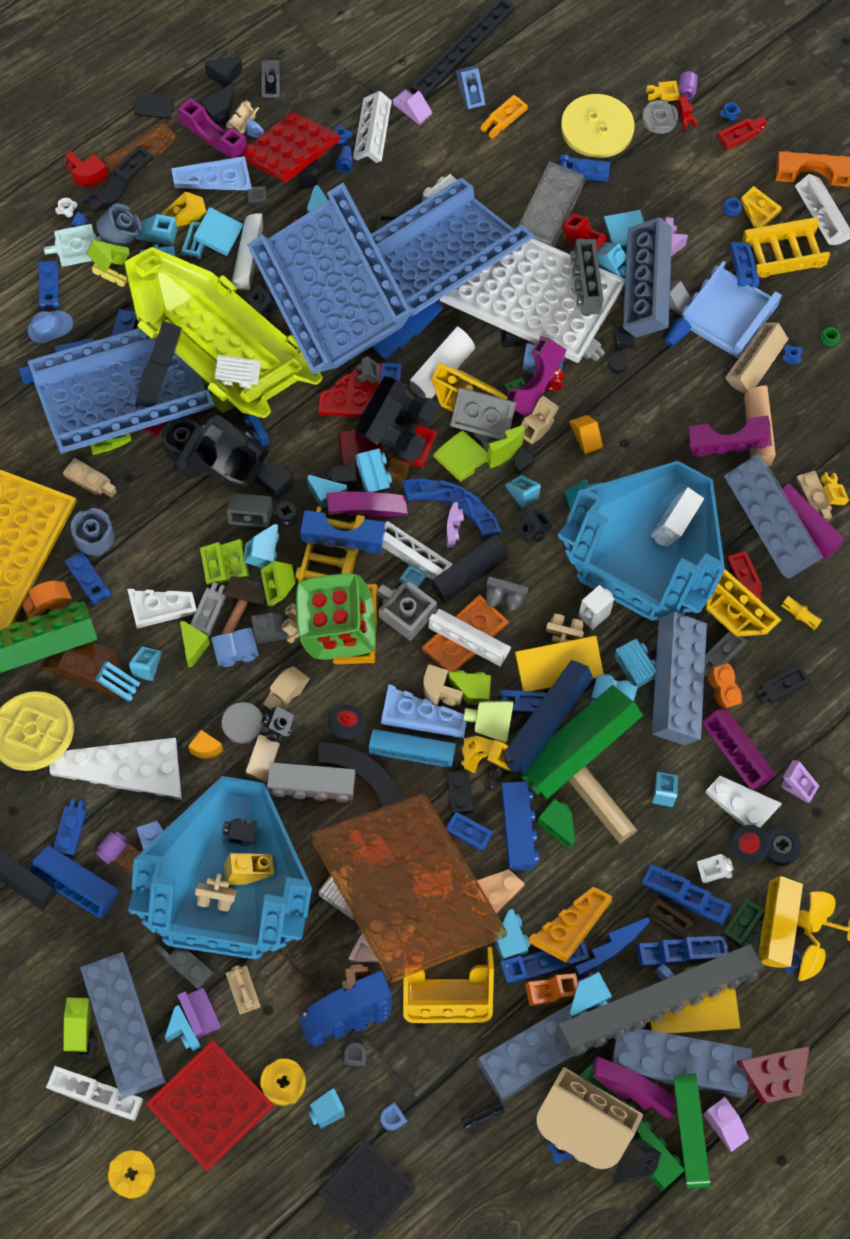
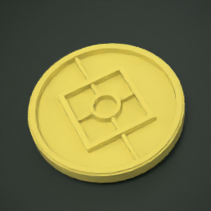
[561,94,635,158]
[0,691,74,771]

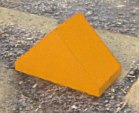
[569,415,603,455]

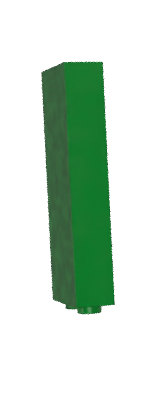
[520,685,643,799]

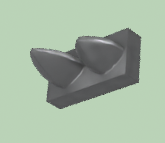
[485,577,528,611]

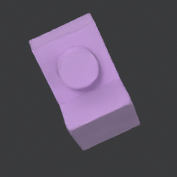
[393,89,432,125]
[665,217,688,256]
[781,760,819,803]

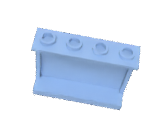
[680,261,782,359]

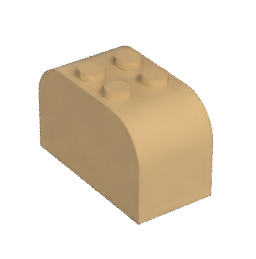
[537,1067,643,1169]

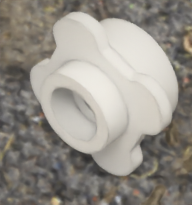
[55,198,77,217]

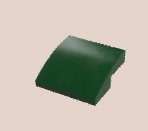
[723,898,765,956]

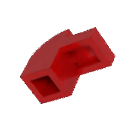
[65,151,108,187]
[562,213,607,250]

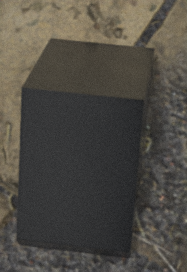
[205,57,242,87]

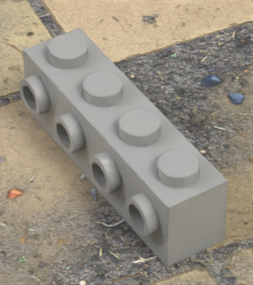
[267,762,355,802]

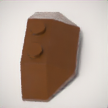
[42,642,126,699]

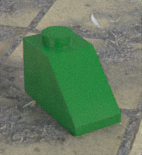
[537,799,575,850]

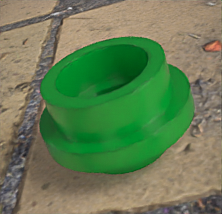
[820,327,840,346]

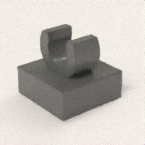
[357,357,379,384]

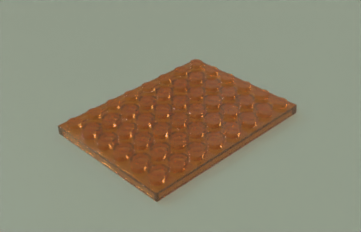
[310,793,508,983]

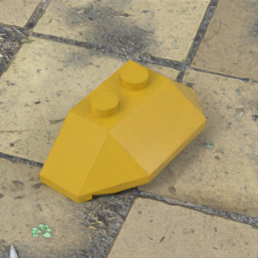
[431,362,508,412]
[706,569,781,637]

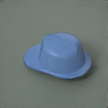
[28,310,73,343]

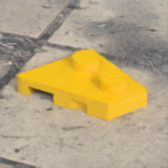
[740,186,782,228]

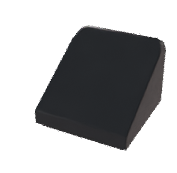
[613,327,635,350]

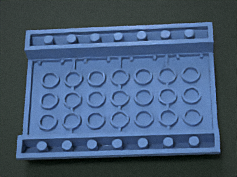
[371,178,534,317]
[247,183,412,374]
[27,328,215,454]

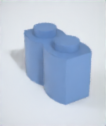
[211,628,259,667]

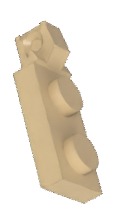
[63,458,117,498]
[796,471,832,523]

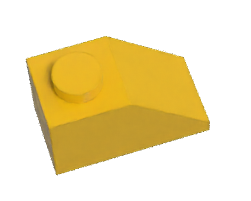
[162,192,207,227]

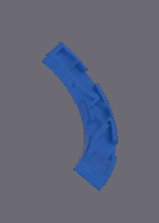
[402,478,501,539]

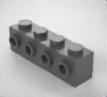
[570,239,604,314]

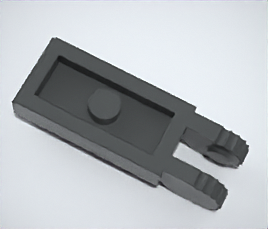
[154,944,213,990]

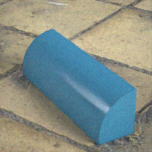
[369,729,456,768]

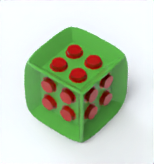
[296,573,375,660]

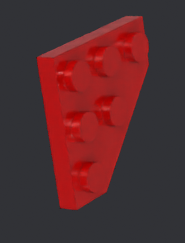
[319,363,381,418]

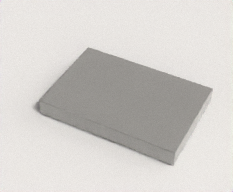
[450,388,517,440]

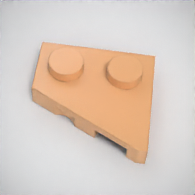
[465,869,525,916]

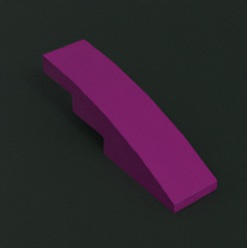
[326,492,408,518]
[593,1057,675,1119]

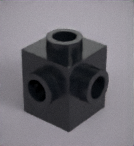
[247,284,279,317]
[516,511,553,543]
[260,706,294,742]

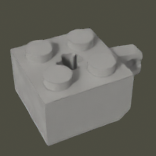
[377,581,437,641]

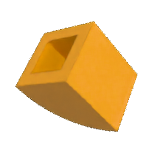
[188,730,223,759]

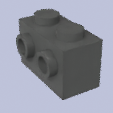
[227,493,273,528]

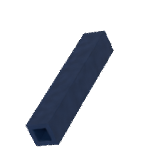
[503,660,593,774]

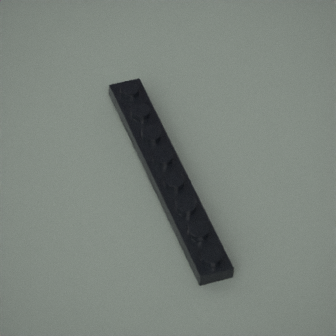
[410,0,515,99]

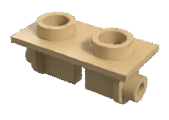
[226,100,259,134]
[226,965,261,1015]

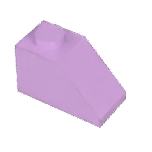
[703,1097,749,1152]

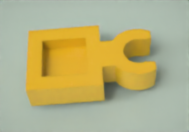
[646,81,680,101]
[821,472,849,505]

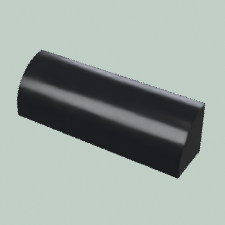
[432,535,508,604]
[0,850,57,912]

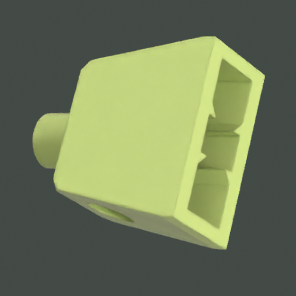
[463,701,513,742]

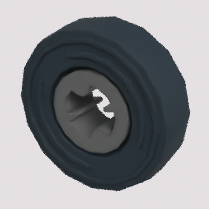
[766,827,801,866]

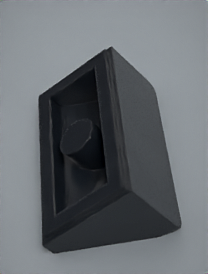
[134,92,174,120]

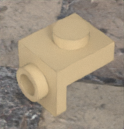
[342,964,368,991]

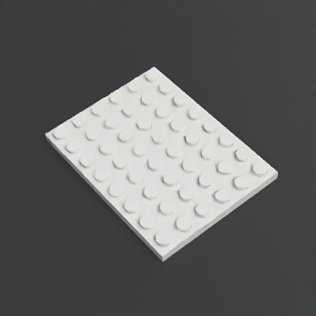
[440,239,625,363]

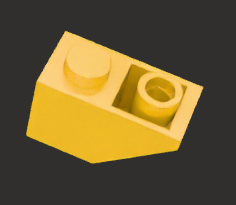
[223,853,274,885]

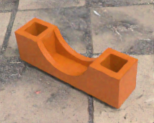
[775,151,850,187]

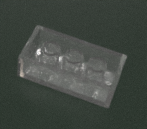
[518,161,584,247]

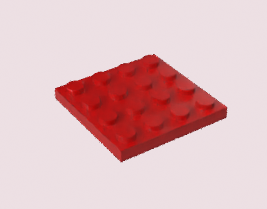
[240,112,340,183]
[146,1040,275,1172]

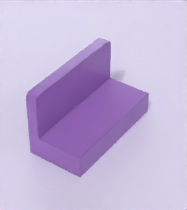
[177,988,221,1040]

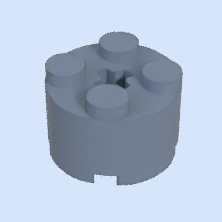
[96,203,141,247]
[71,508,115,556]

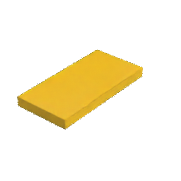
[515,636,604,692]
[650,988,740,1034]

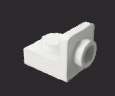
[697,854,733,883]

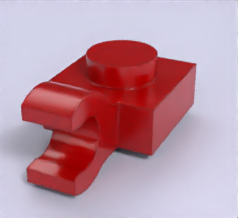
[677,96,697,130]

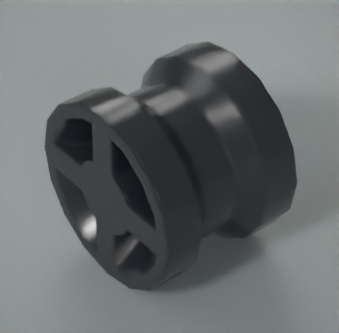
[276,501,297,526]

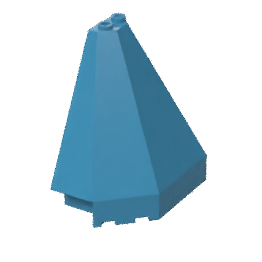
[558,461,725,621]
[128,776,312,960]

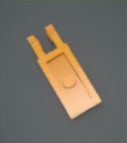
[480,95,528,139]

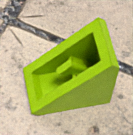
[180,621,210,667]

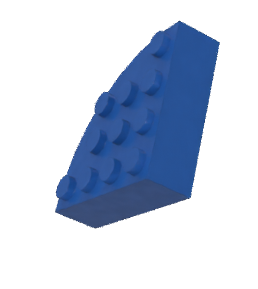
[299,971,392,1047]

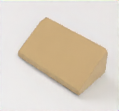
[246,734,280,783]

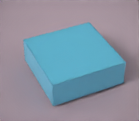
[399,564,427,588]

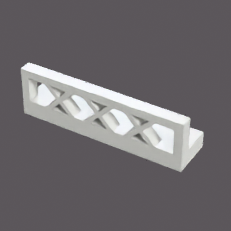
[353,91,392,163]
[383,521,453,580]
[429,609,511,667]

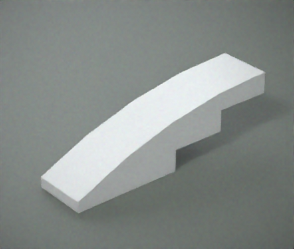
[46,1066,143,1121]

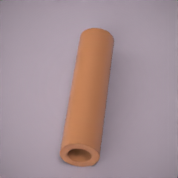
[221,599,248,635]

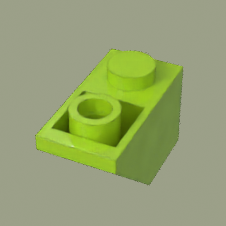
[448,670,491,705]

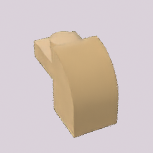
[521,396,559,444]
[423,665,463,706]
[263,666,310,710]

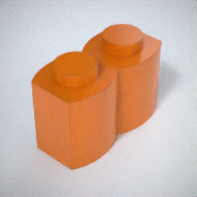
[707,663,742,708]

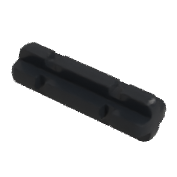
[484,763,503,791]
[461,1102,505,1131]

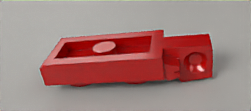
[717,116,767,150]
[726,551,762,601]

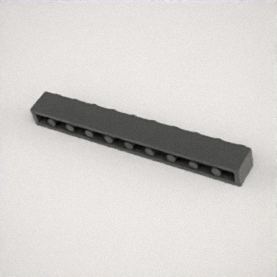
[555,944,764,1056]

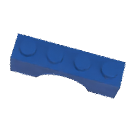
[300,510,385,553]

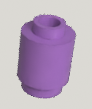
[678,71,698,100]
[95,831,127,864]

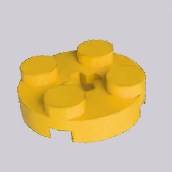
[261,1059,306,1106]
[108,1150,155,1199]

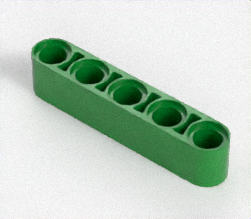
[673,1073,710,1189]

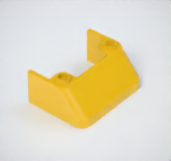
[403,947,494,1023]

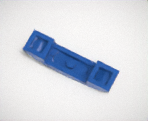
[500,941,590,984]

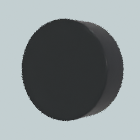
[608,353,628,374]

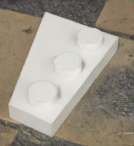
[127,589,197,628]
[705,776,782,827]

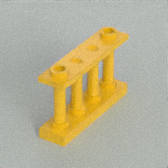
[742,217,830,278]
[295,507,365,583]

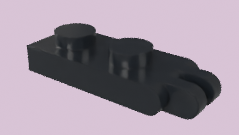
[754,664,811,704]

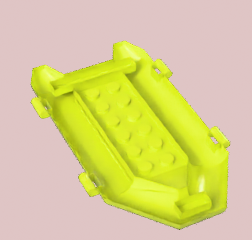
[125,247,323,418]

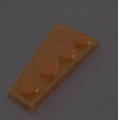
[103,122,176,186]

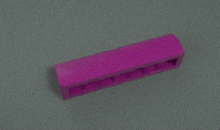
[783,484,845,561]
[702,708,776,790]

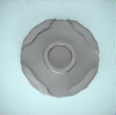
[642,100,678,134]
[221,702,263,744]

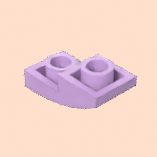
[446,502,464,549]

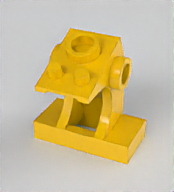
[461,736,512,774]

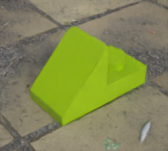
[86,240,129,273]

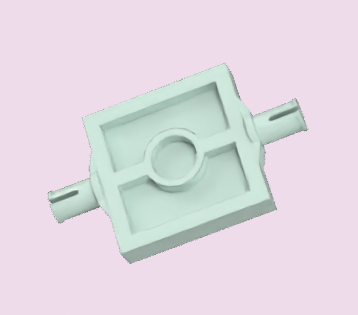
[44,224,101,267]

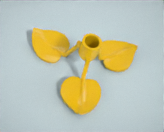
[797,891,850,981]

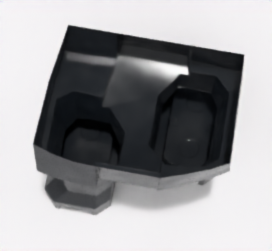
[355,376,439,463]
[173,415,269,487]

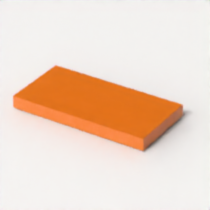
[422,594,509,675]

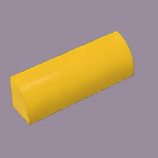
[758,876,803,968]

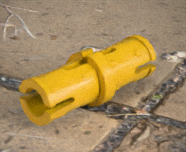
[781,596,822,630]

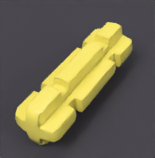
[92,264,128,287]

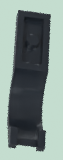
[81,145,153,212]
[135,321,183,408]

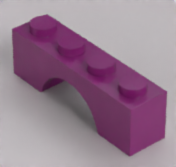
[178,98,247,159]
[506,336,567,417]
[689,416,772,457]

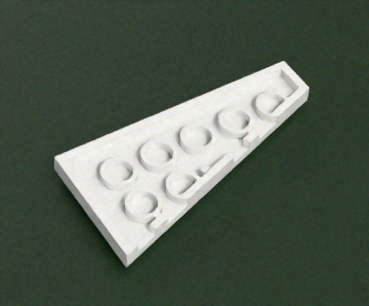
[49,738,182,800]

